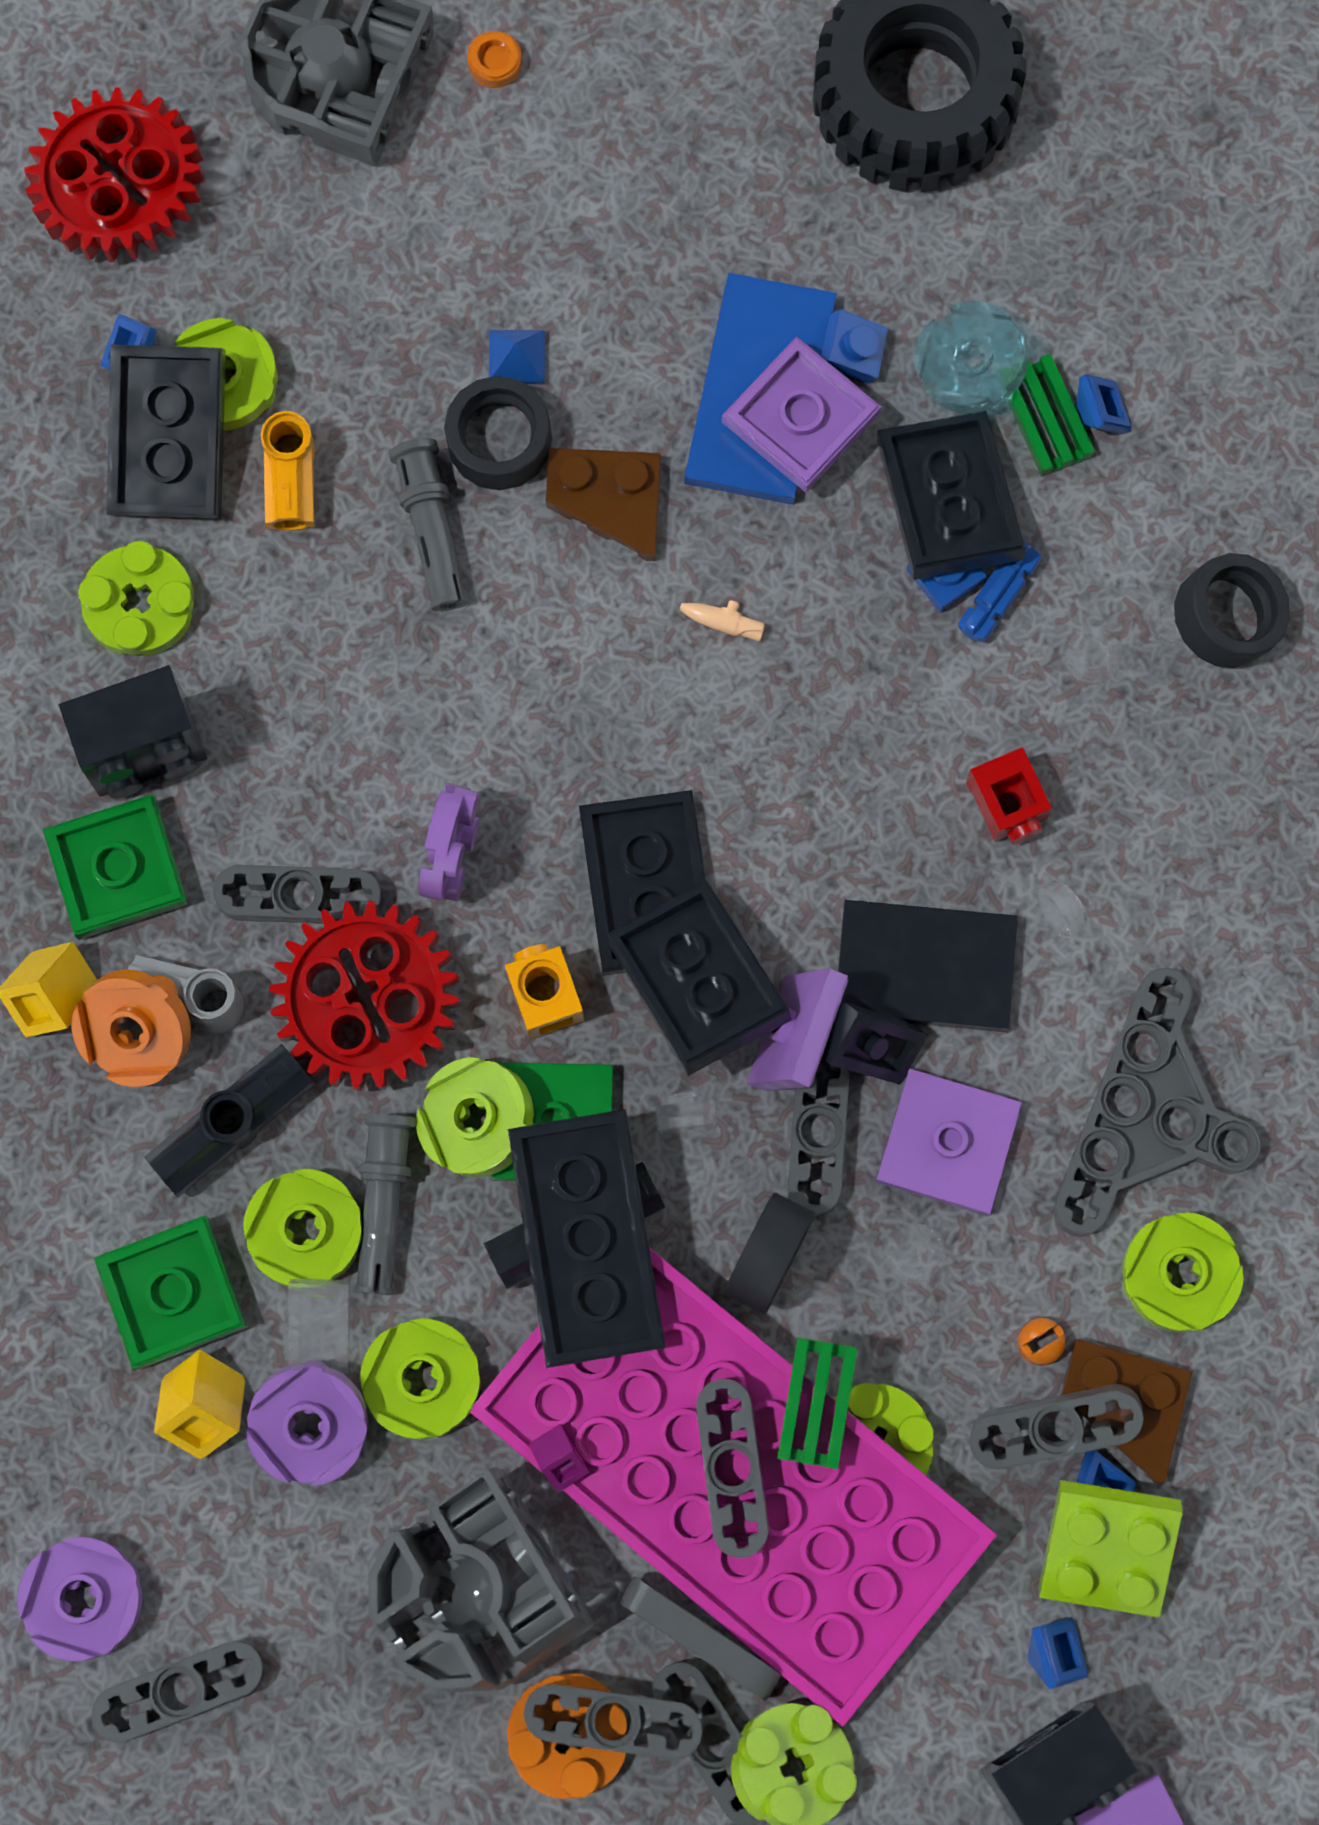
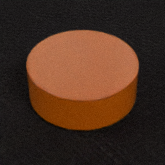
[467,31,522,88]

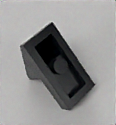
[821,993,928,1085]

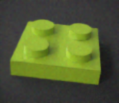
[1039,1480,1183,1618]

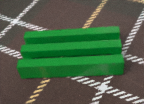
[998,354,1095,477]
[777,1337,858,1470]

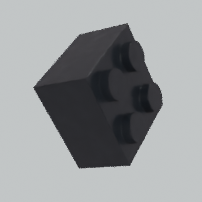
[58,665,208,799]
[980,1703,1138,1825]

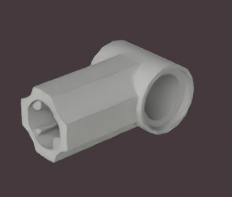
[128,955,245,1033]

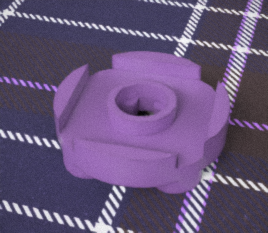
[419,783,480,902]
[247,1360,369,1486]
[17,1537,143,1661]

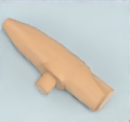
[680,600,766,642]

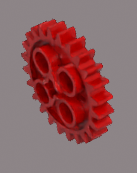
[24,87,205,263]
[269,900,461,1092]

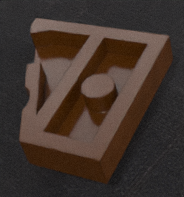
[546,448,661,562]
[1060,1339,1192,1485]

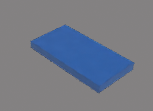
[684,273,837,505]

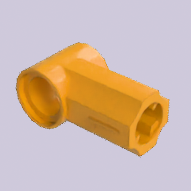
[260,411,316,531]

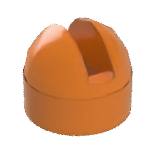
[1017,1317,1066,1366]

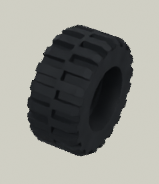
[813,0,1027,192]

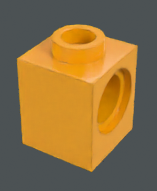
[505,944,584,1040]

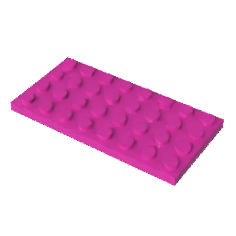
[470,1247,997,1727]

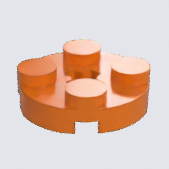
[71,970,191,1087]
[507,1673,628,1799]

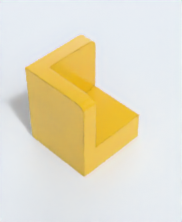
[0,941,97,1038]
[154,1349,245,1460]

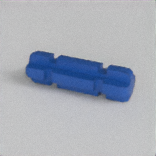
[958,542,1041,642]

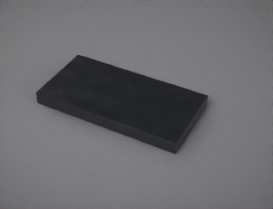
[508,1109,666,1368]

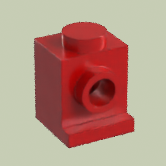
[966,747,1052,845]

